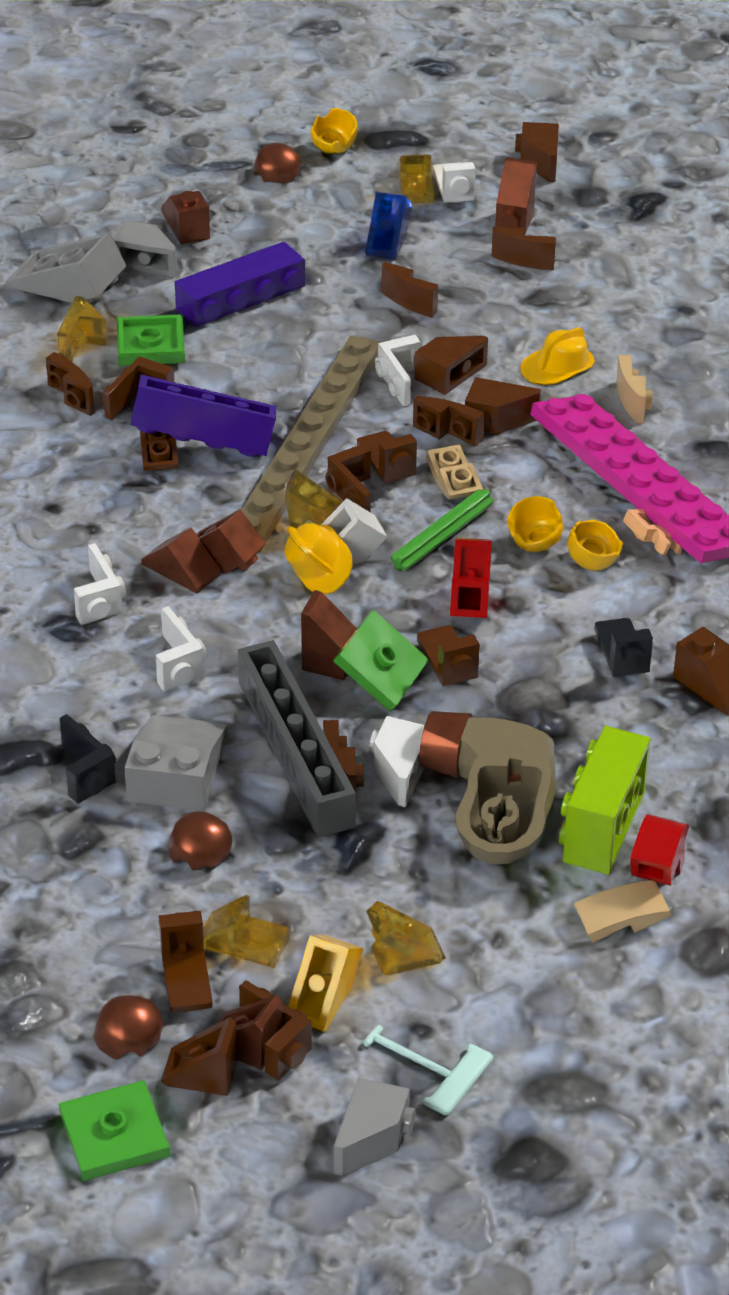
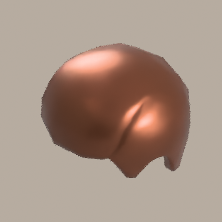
[253,142,301,183]
[167,811,233,871]
[93,995,164,1060]

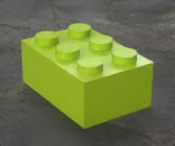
[558,725,651,875]

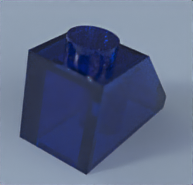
[365,192,412,259]

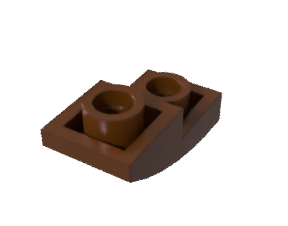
[491,227,556,270]
[381,262,438,318]
[46,352,95,416]
[413,396,485,447]
[140,431,179,471]
[323,720,364,792]

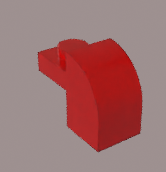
[450,537,492,618]
[630,814,689,886]

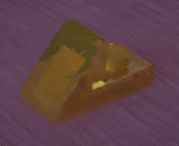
[397,154,434,204]
[57,296,107,361]
[285,469,342,528]
[203,895,289,968]
[366,900,446,975]

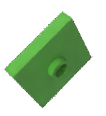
[117,314,185,366]
[333,609,429,711]
[58,1080,170,1181]

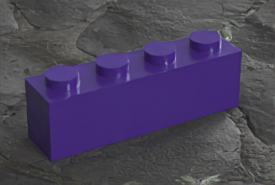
[174,241,305,327]
[130,375,277,457]

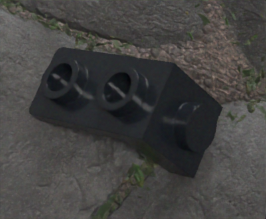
[594,618,653,677]
[59,714,116,804]

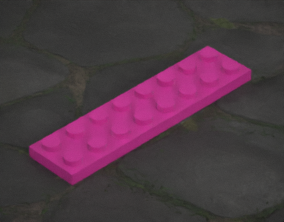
[530,394,729,564]

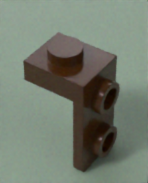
[102,356,175,420]
[357,431,417,484]
[325,443,371,512]
[417,625,480,686]
[158,910,213,1013]
[239,980,312,1081]

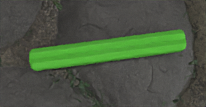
[391,489,493,571]

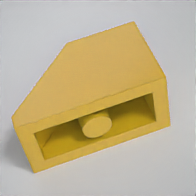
[288,935,363,1031]

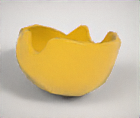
[310,108,358,154]
[507,495,564,553]
[567,519,623,571]

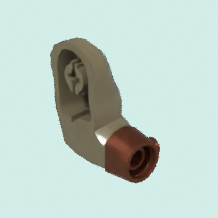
[419,711,556,864]

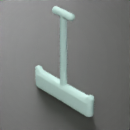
[363,1025,493,1116]

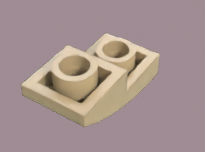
[616,355,652,424]
[426,444,483,500]
[574,880,672,943]

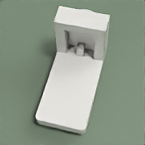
[433,162,476,204]
[375,335,421,406]
[74,543,126,625]
[155,606,207,692]

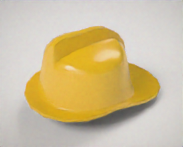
[520,327,595,385]
[284,523,353,595]

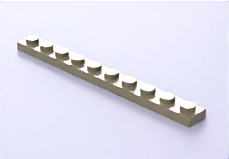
[242,335,381,552]

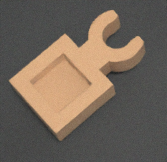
[623,509,682,555]

